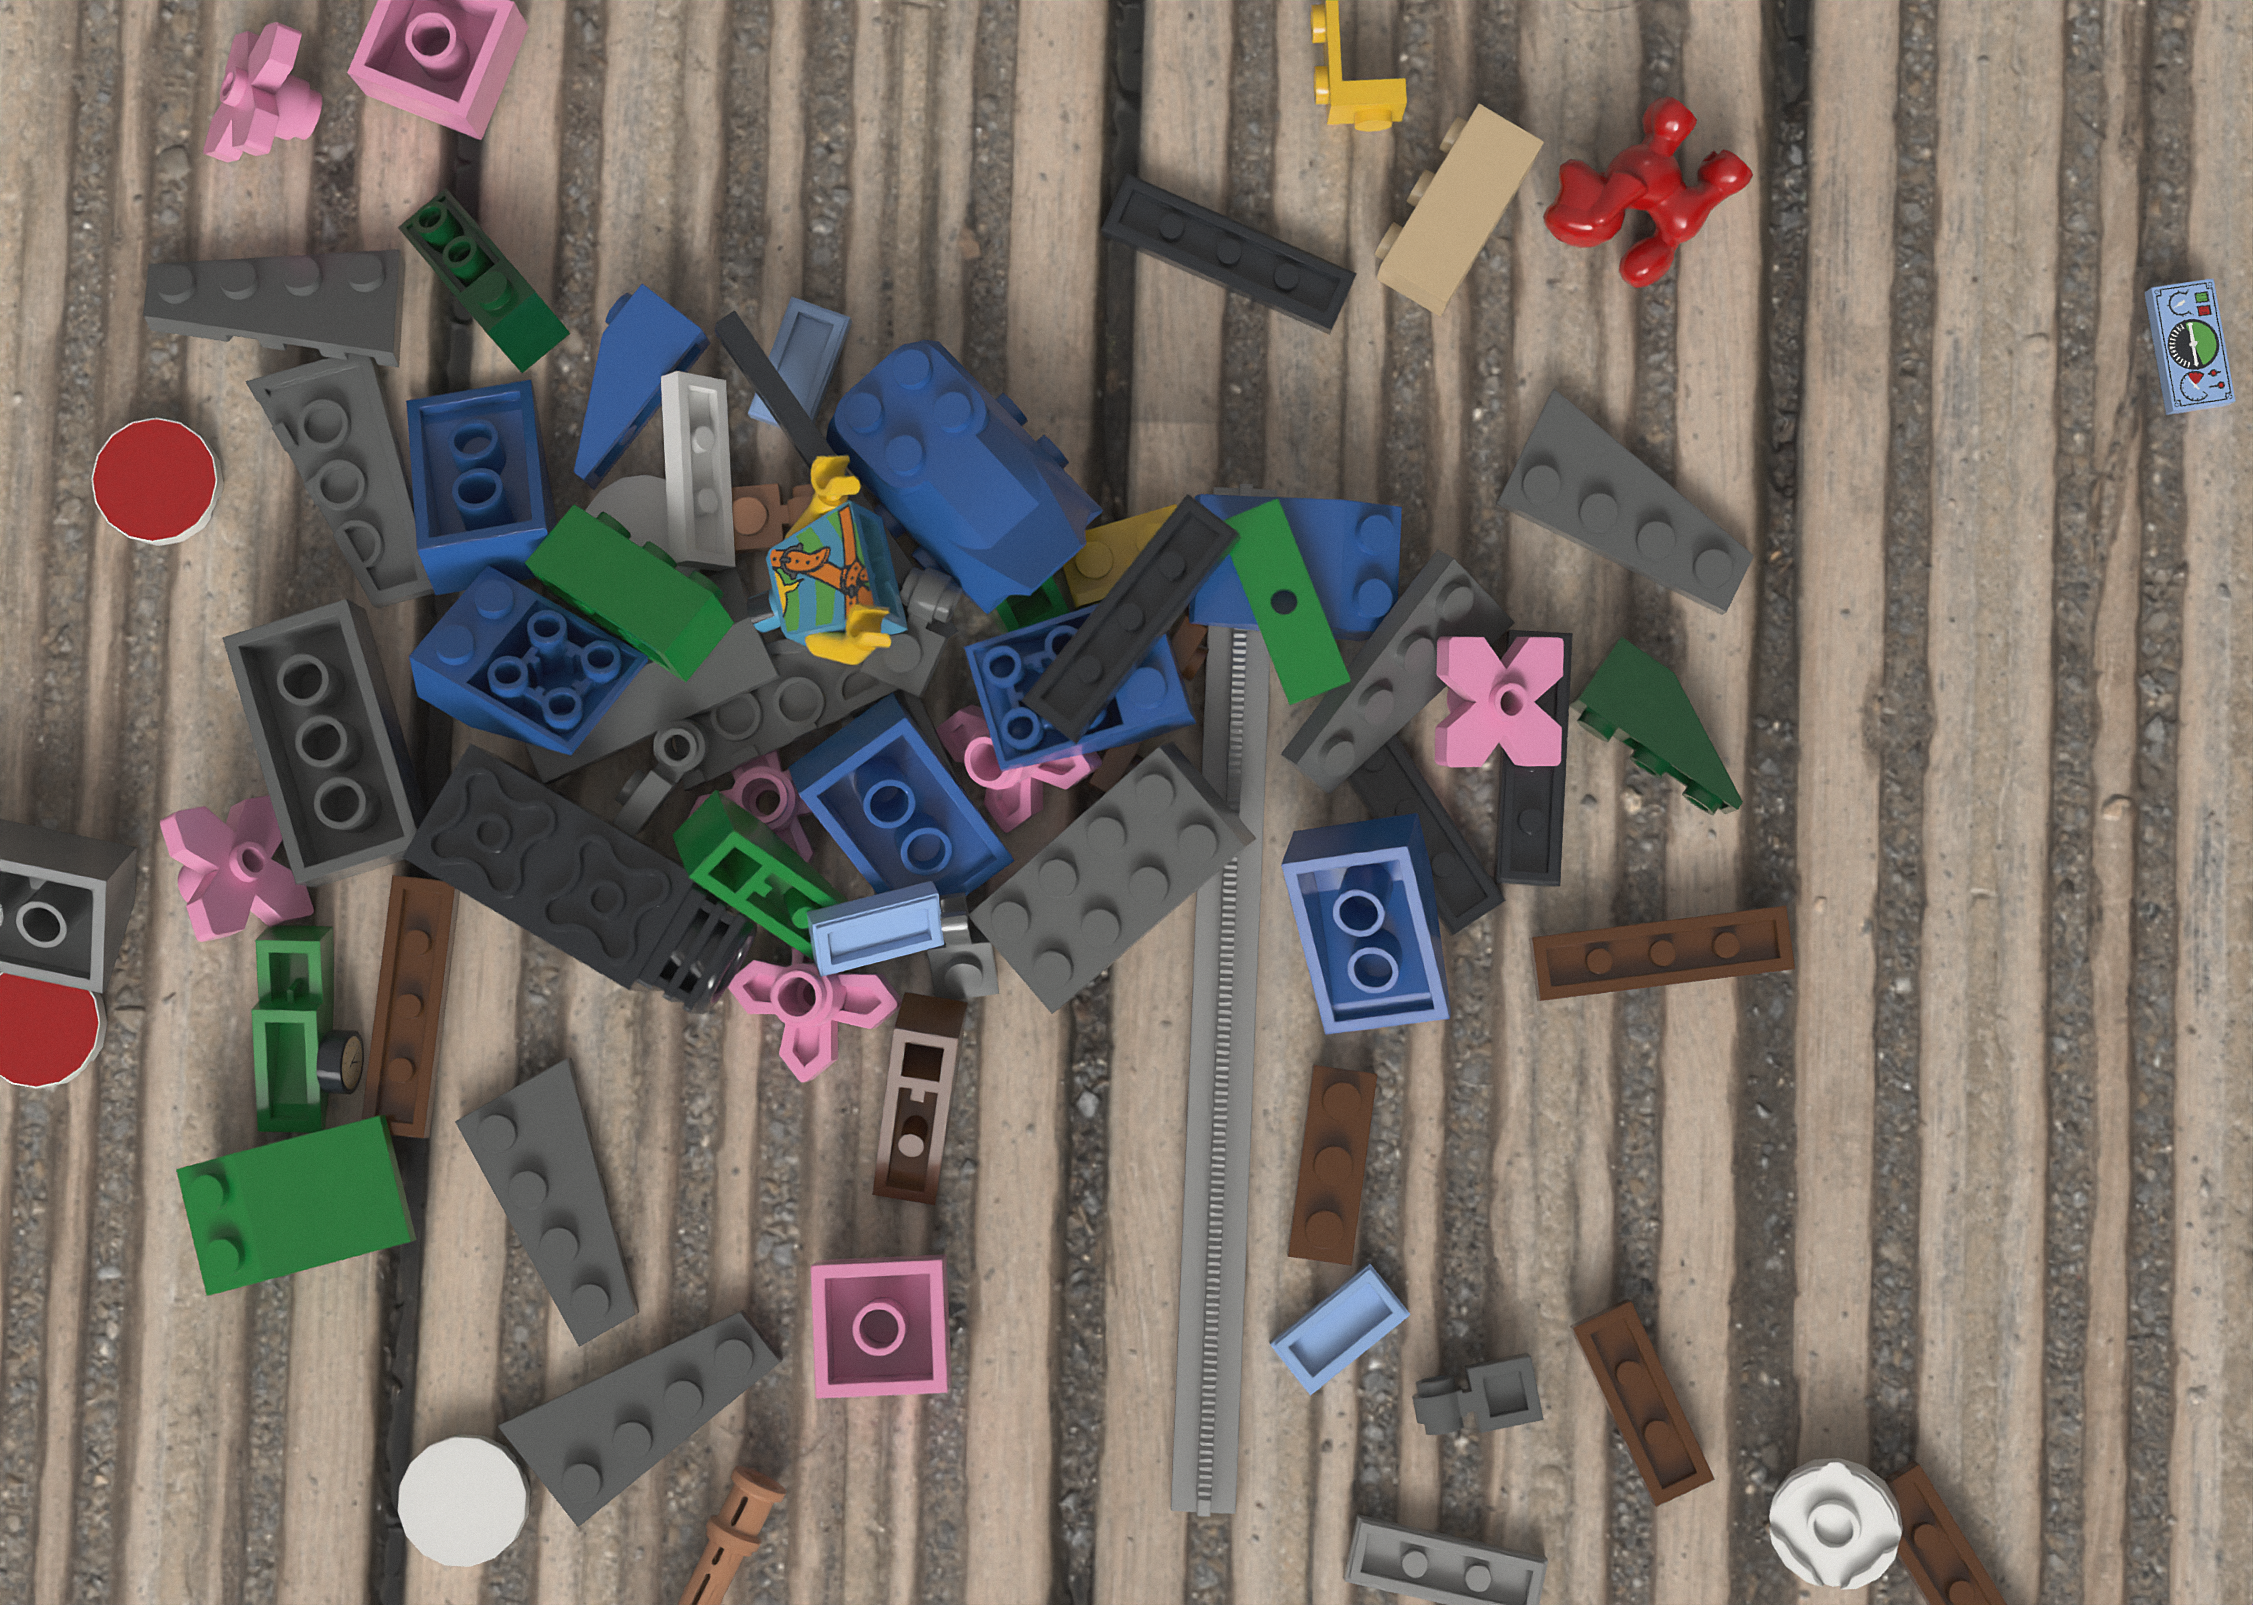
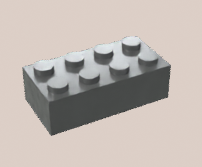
[223,599,427,888]
[968,741,1257,1014]

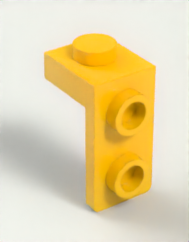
[1310,0,1407,132]

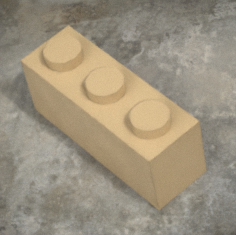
[1374,104,1544,317]

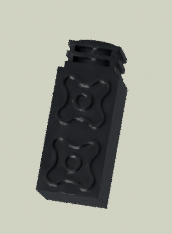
[402,743,758,1014]

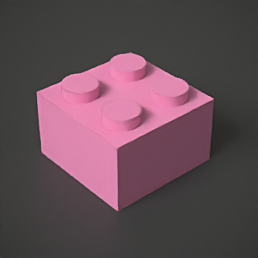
[347,0,529,140]
[811,1254,952,1399]

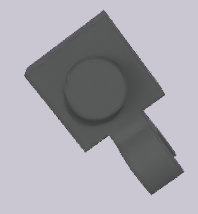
[927,892,999,1000]

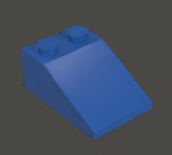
[406,379,557,595]
[1189,494,1402,641]
[788,692,1015,914]
[1281,813,1451,1035]

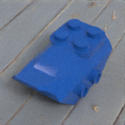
[826,340,1103,615]

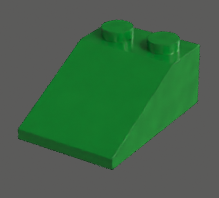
[176,1115,416,1296]

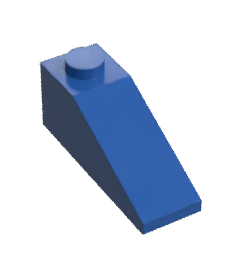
[574,284,710,490]

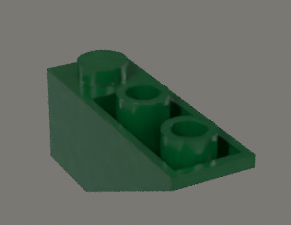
[398,188,571,374]
[1569,637,1743,815]

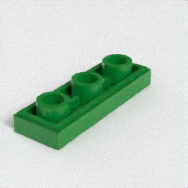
[1223,498,1351,706]

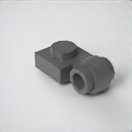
[860,566,962,698]
[612,718,709,837]
[1412,1353,1544,1435]

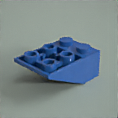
[409,565,648,755]
[964,604,1197,771]

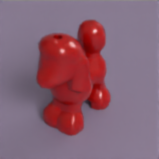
[1543,96,1753,288]

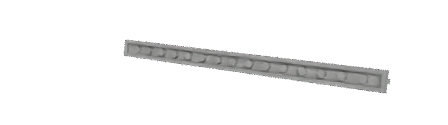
[1171,484,1277,1517]

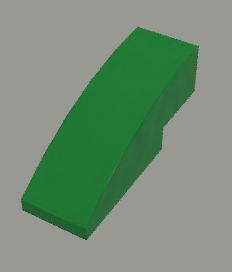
[251,925,334,1133]

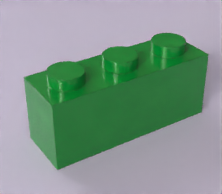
[525,504,734,683]

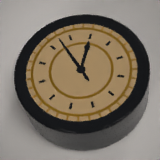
[316,1029,364,1095]

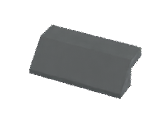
[524,565,781,785]

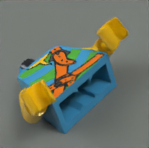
[747,455,908,665]

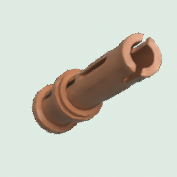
[677,1466,787,1605]

